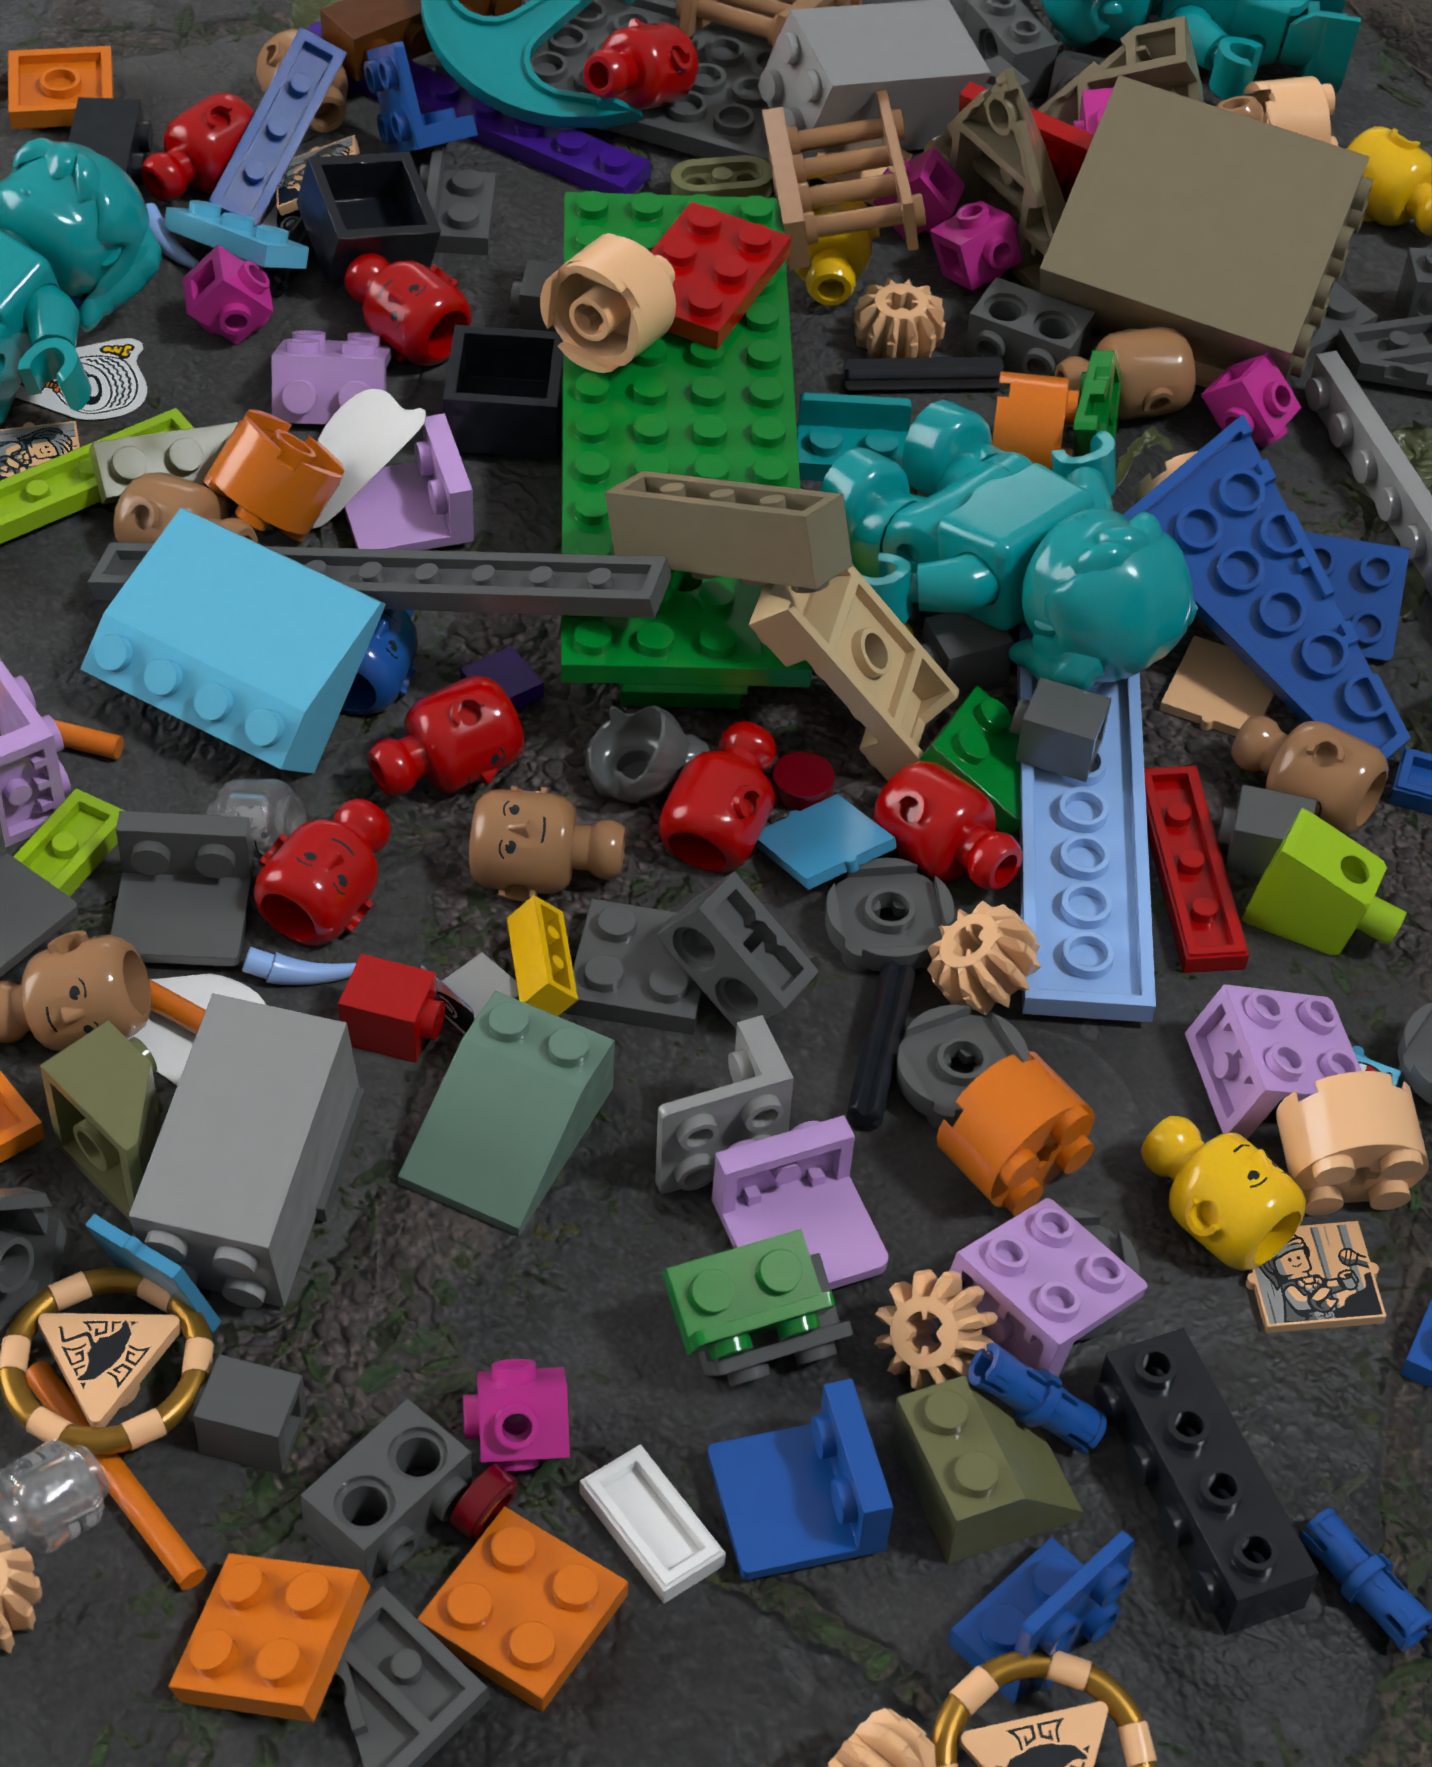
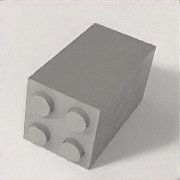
[757,0,991,159]
[129,993,360,1308]

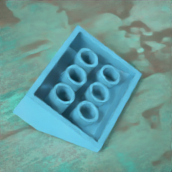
[80,508,386,774]

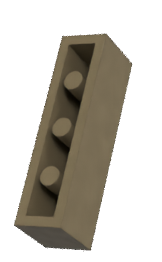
[604,471,853,593]

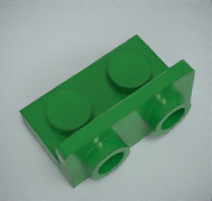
[662,1229,836,1361]

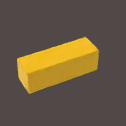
[507,895,578,1016]

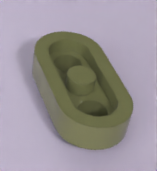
[670,155,773,198]

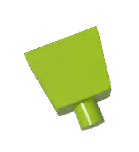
[1241,808,1407,956]

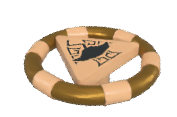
[0,1267,214,1455]
[930,1649,1157,1767]

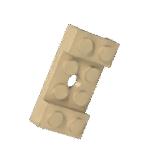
[749,566,959,781]

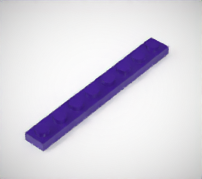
[306,21,651,194]

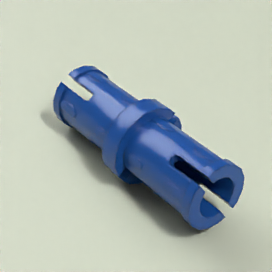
[968,1343,1107,1453]
[1299,1508,1432,1652]

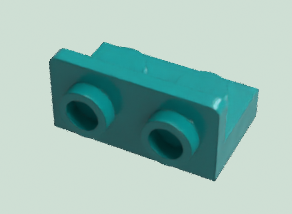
[797,392,912,481]

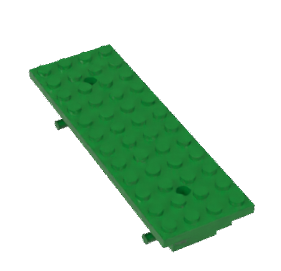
[561,191,812,709]

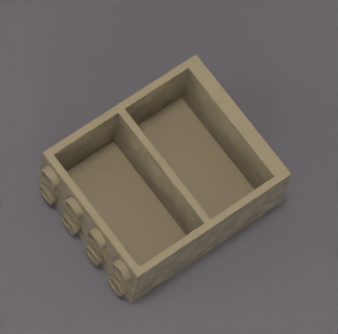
[1040,75,1374,383]

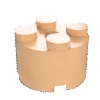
[1243,76,1339,147]
[540,233,676,373]
[1276,1071,1429,1216]

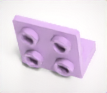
[343,413,474,550]
[0,659,71,848]
[1185,984,1362,1140]
[950,1198,1147,1377]

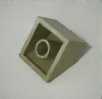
[40,1020,163,1221]
[889,1376,1083,1564]

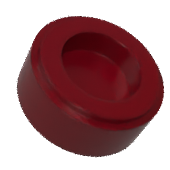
[772,751,835,811]
[450,1464,519,1540]

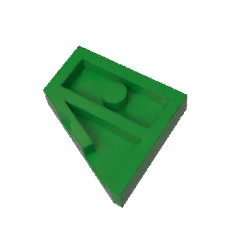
[1073,351,1121,457]
[919,685,1021,835]

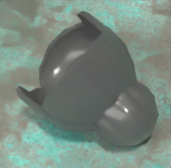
[583,705,712,803]

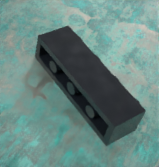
[68,97,153,189]

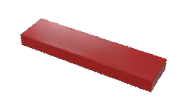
[1144,765,1249,973]

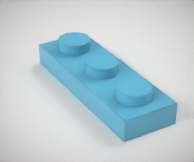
[164,200,309,269]

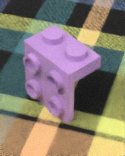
[272,330,393,424]
[712,1115,888,1289]

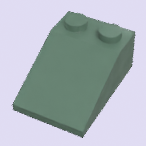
[398,990,615,1237]

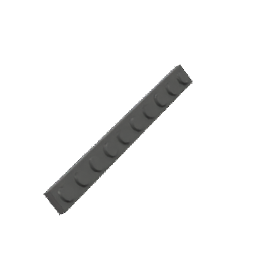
[87,542,672,618]

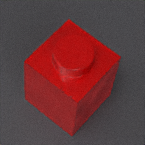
[338,954,445,1063]

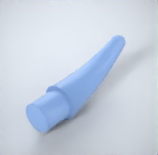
[146,203,199,270]
[242,947,356,986]

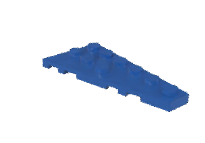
[1123,413,1411,761]

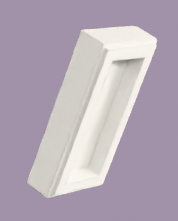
[580,1444,726,1604]

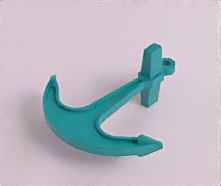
[420,0,643,130]

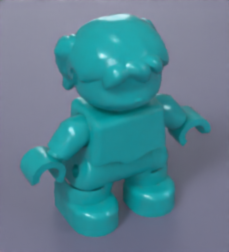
[1040,0,1361,100]
[0,138,162,423]
[820,400,1198,691]

